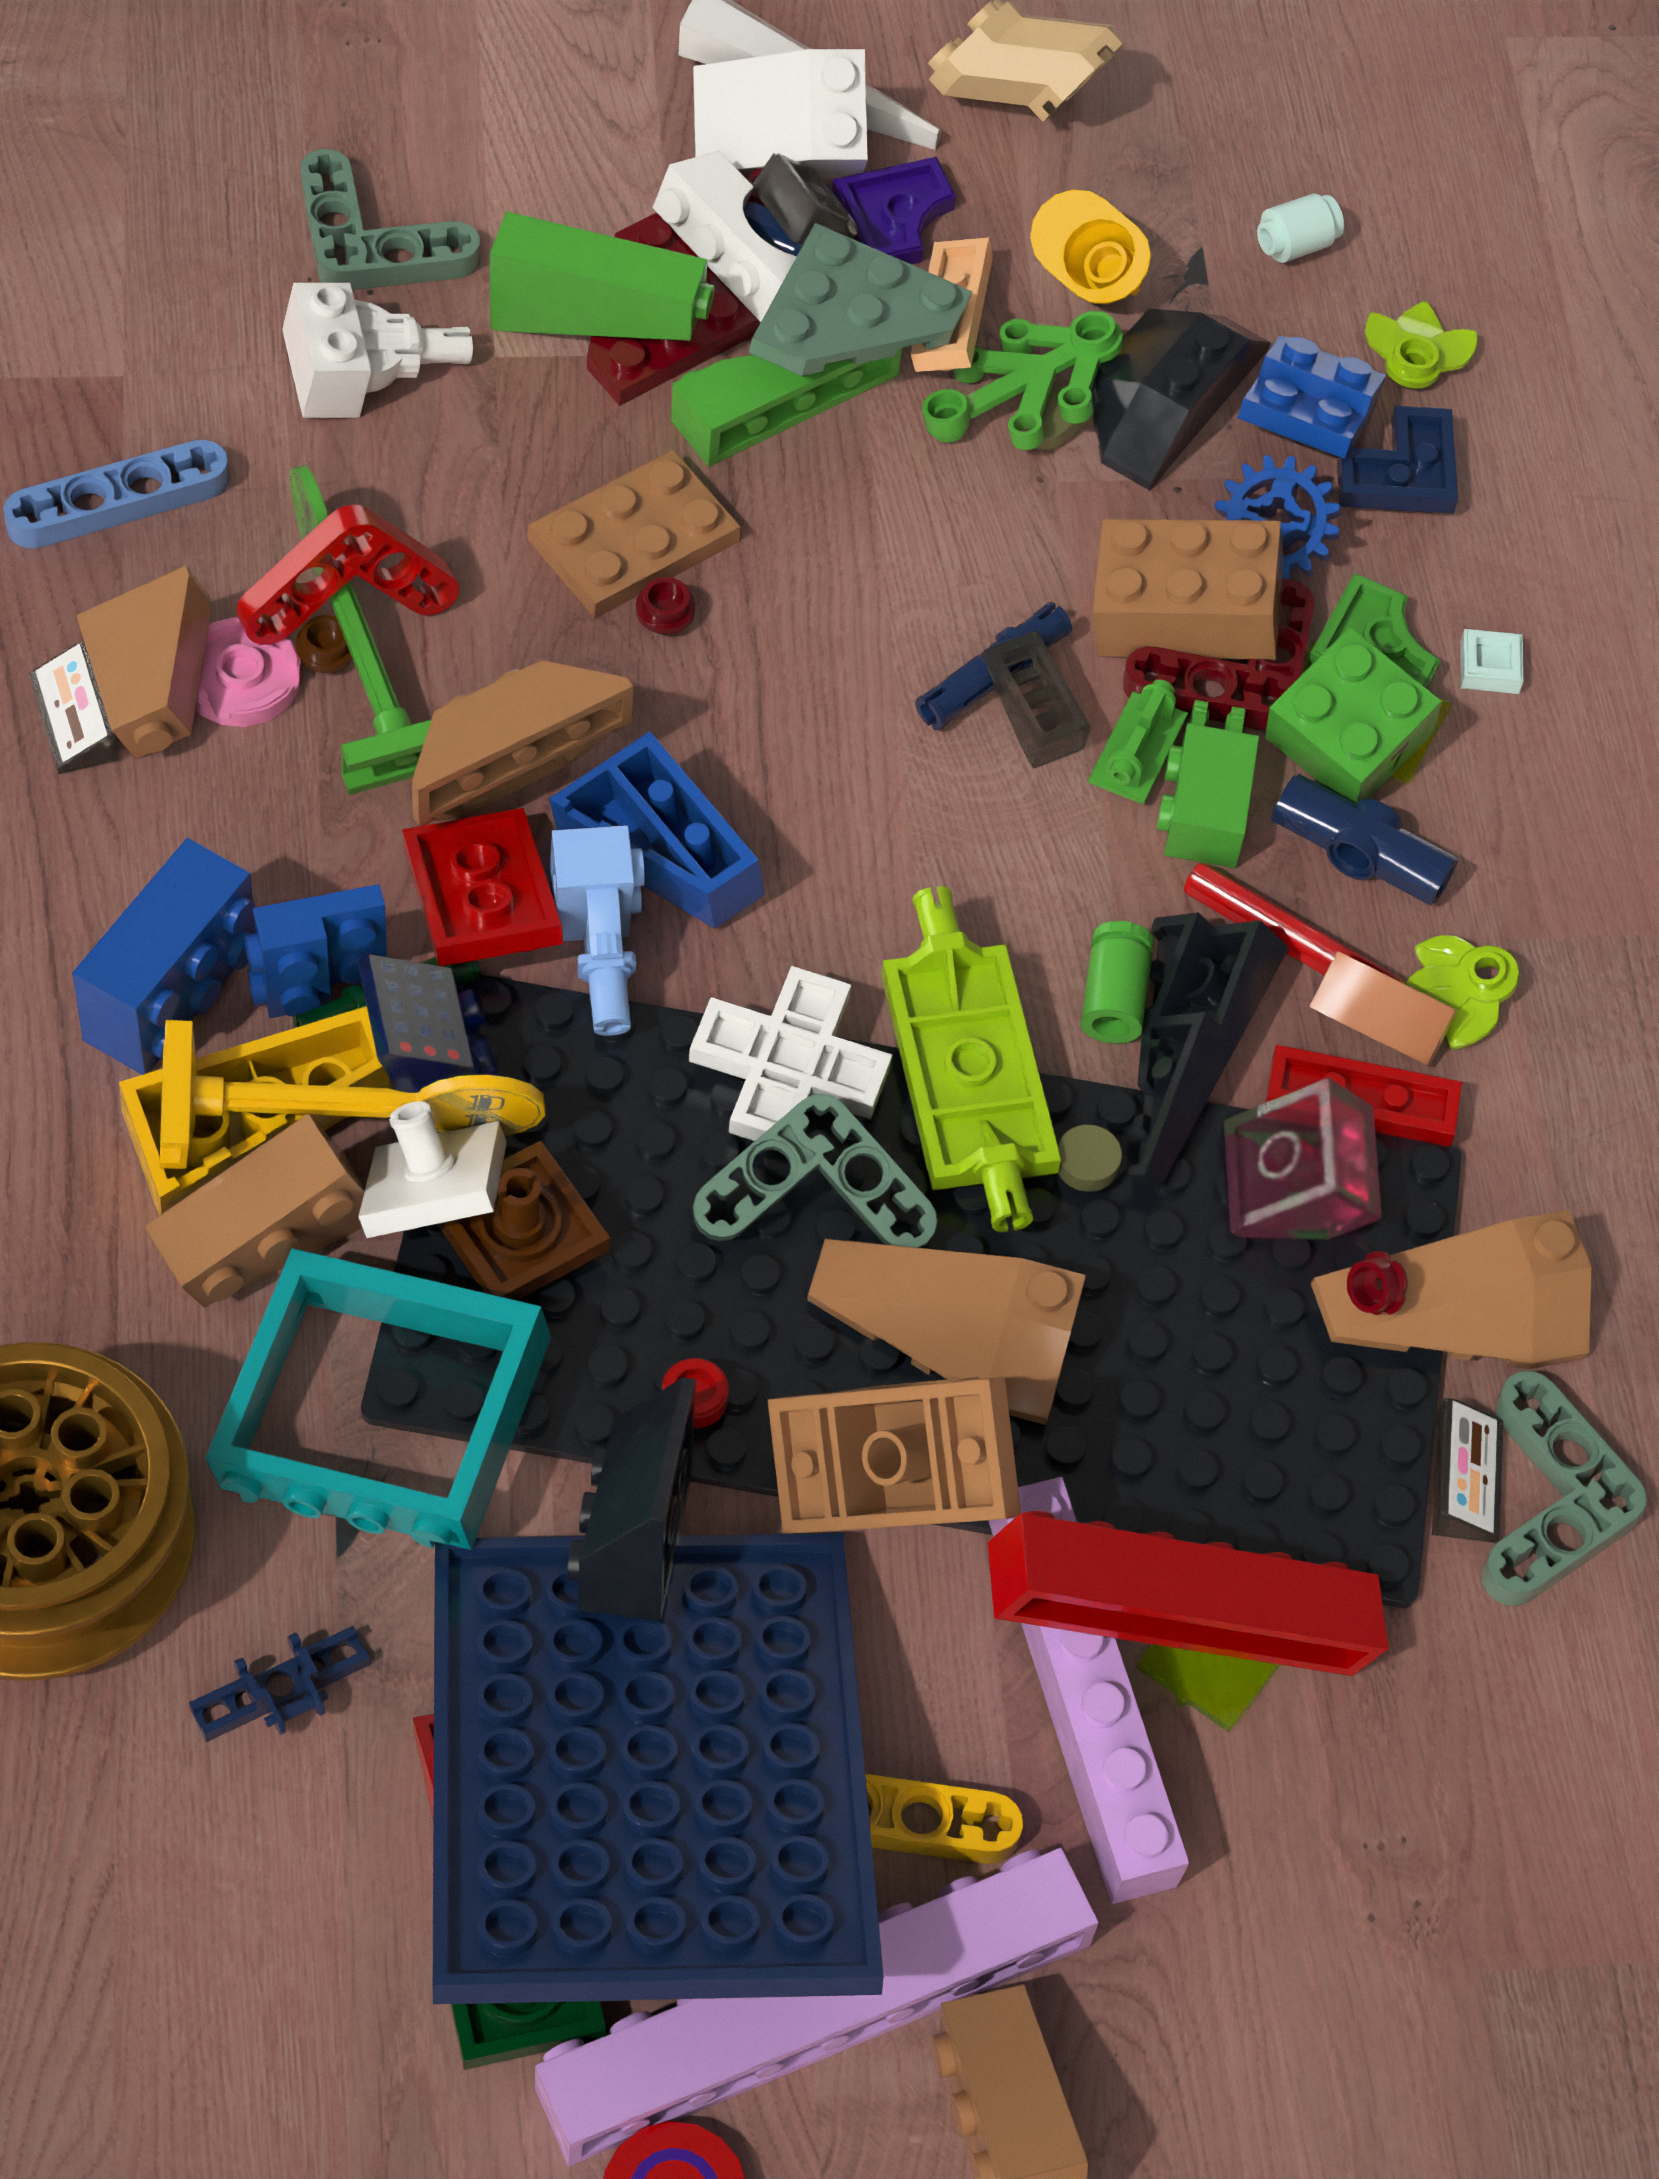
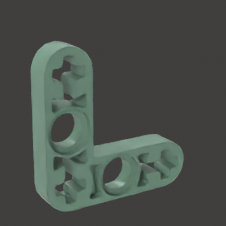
[300,149,480,290]
[693,1094,937,1248]
[1481,1371,1647,1606]

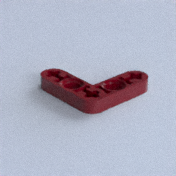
[1123,579,1314,730]

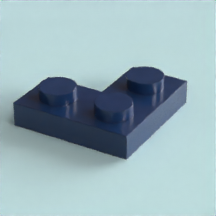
[1337,405,1458,514]

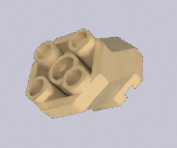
[927,0,1128,122]

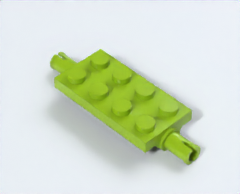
[881,886,1061,1232]

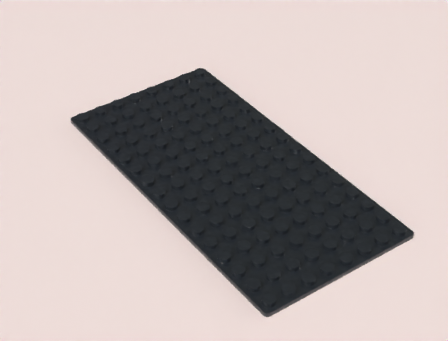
[361,975,1461,1608]

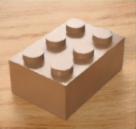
[1092,519,1284,660]

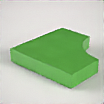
[1307,573,1441,689]

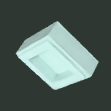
[1460,629,1523,694]

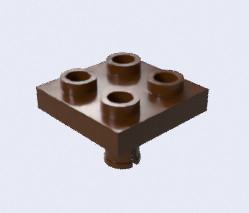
[437,1141,610,1301]

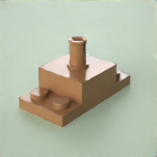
[767,1377,1021,1534]

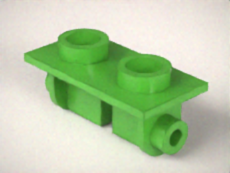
[1088,680,1188,805]

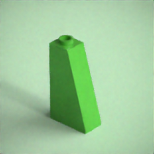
[490,211,715,340]

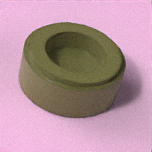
[1058,1125,1122,1192]

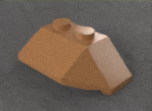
[412,660,634,826]

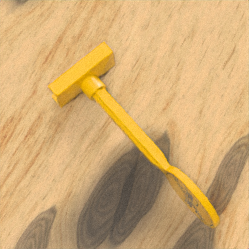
[159,1020,545,1169]

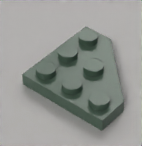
[748,223,973,376]

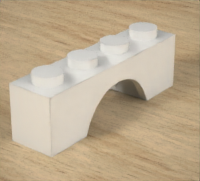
[653,151,797,322]

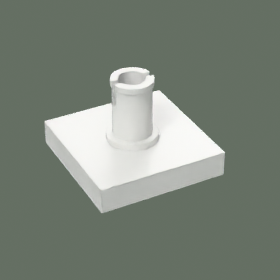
[359,1101,507,1238]

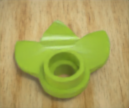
[1364,301,1477,389]
[1405,935,1519,1050]

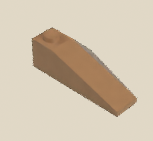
[1311,1209,1592,1369]
[807,1239,1086,1425]

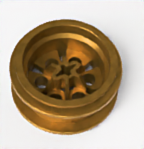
[0,1342,196,1681]

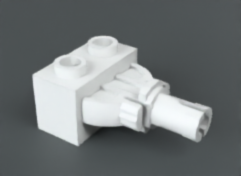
[282,283,473,418]

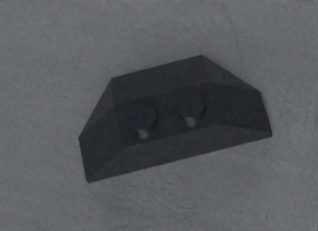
[1091,308,1270,491]

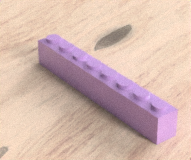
[535,1848,1099,2167]

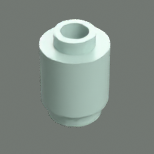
[1257,193,1344,263]

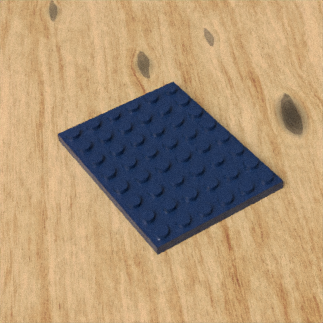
[432,1533,884,2004]

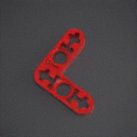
[236,505,460,645]

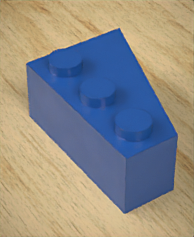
[549,731,765,929]

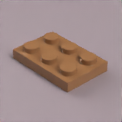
[528,450,741,619]

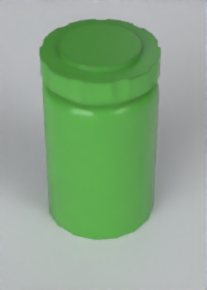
[1080,921,1154,1044]

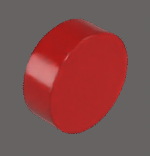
[662,1358,729,1428]

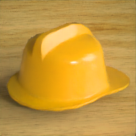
[1030,190,1151,304]

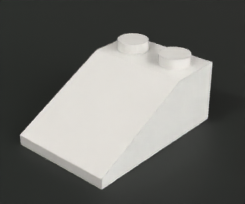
[693,49,868,178]

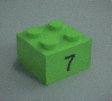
[1265,627,1442,804]

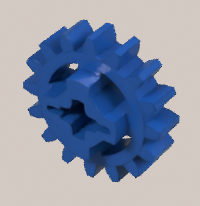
[1214,455,1341,580]

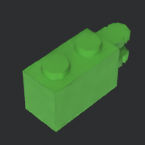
[1156,700,1259,869]

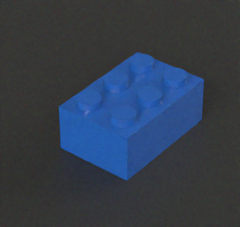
[72,837,255,1075]

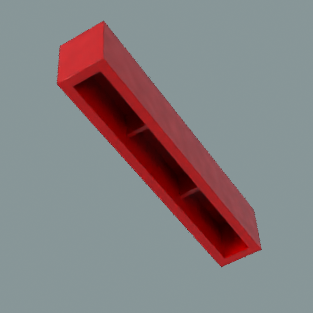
[988,1511,1389,1676]

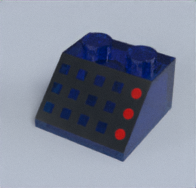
[357,954,498,1093]

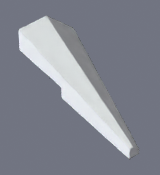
[678,0,942,150]

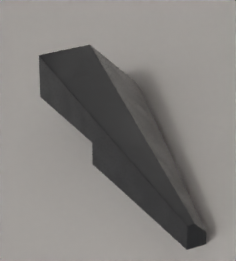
[1129,912,1289,1189]

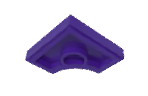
[832,156,956,265]

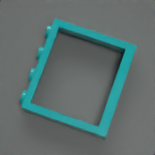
[205,1248,551,1550]

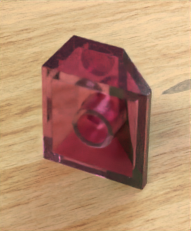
[1224,1077,1382,1240]

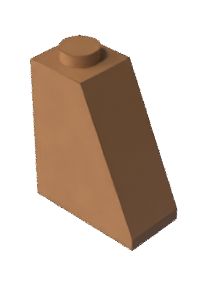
[76,566,212,759]

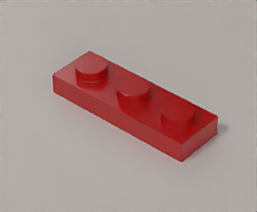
[1263,1044,1462,1147]

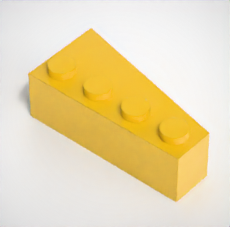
[119,1006,390,1216]

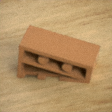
[144,1114,366,1307]
[931,1984,1088,2179]

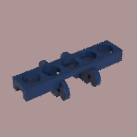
[189,1626,370,1742]

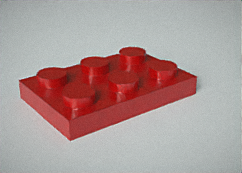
[402,808,563,967]

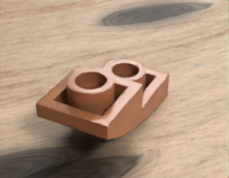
[1309,951,1458,1067]

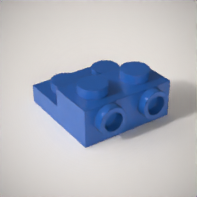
[1237,335,1386,459]
[244,884,388,1019]

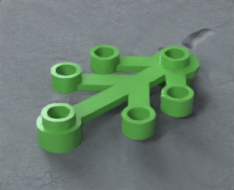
[922,311,1124,450]

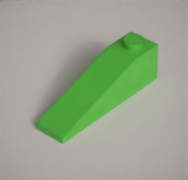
[671,348,902,467]

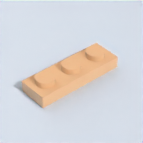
[910,237,993,372]

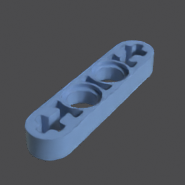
[3,440,229,549]

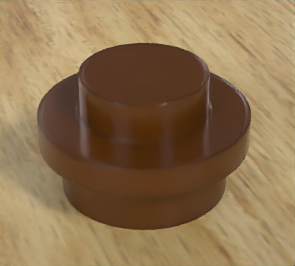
[295,615,353,673]

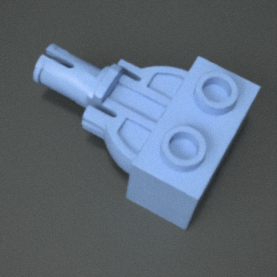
[549,825,644,1036]

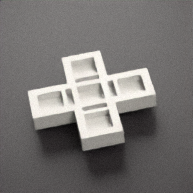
[689,966,892,1141]

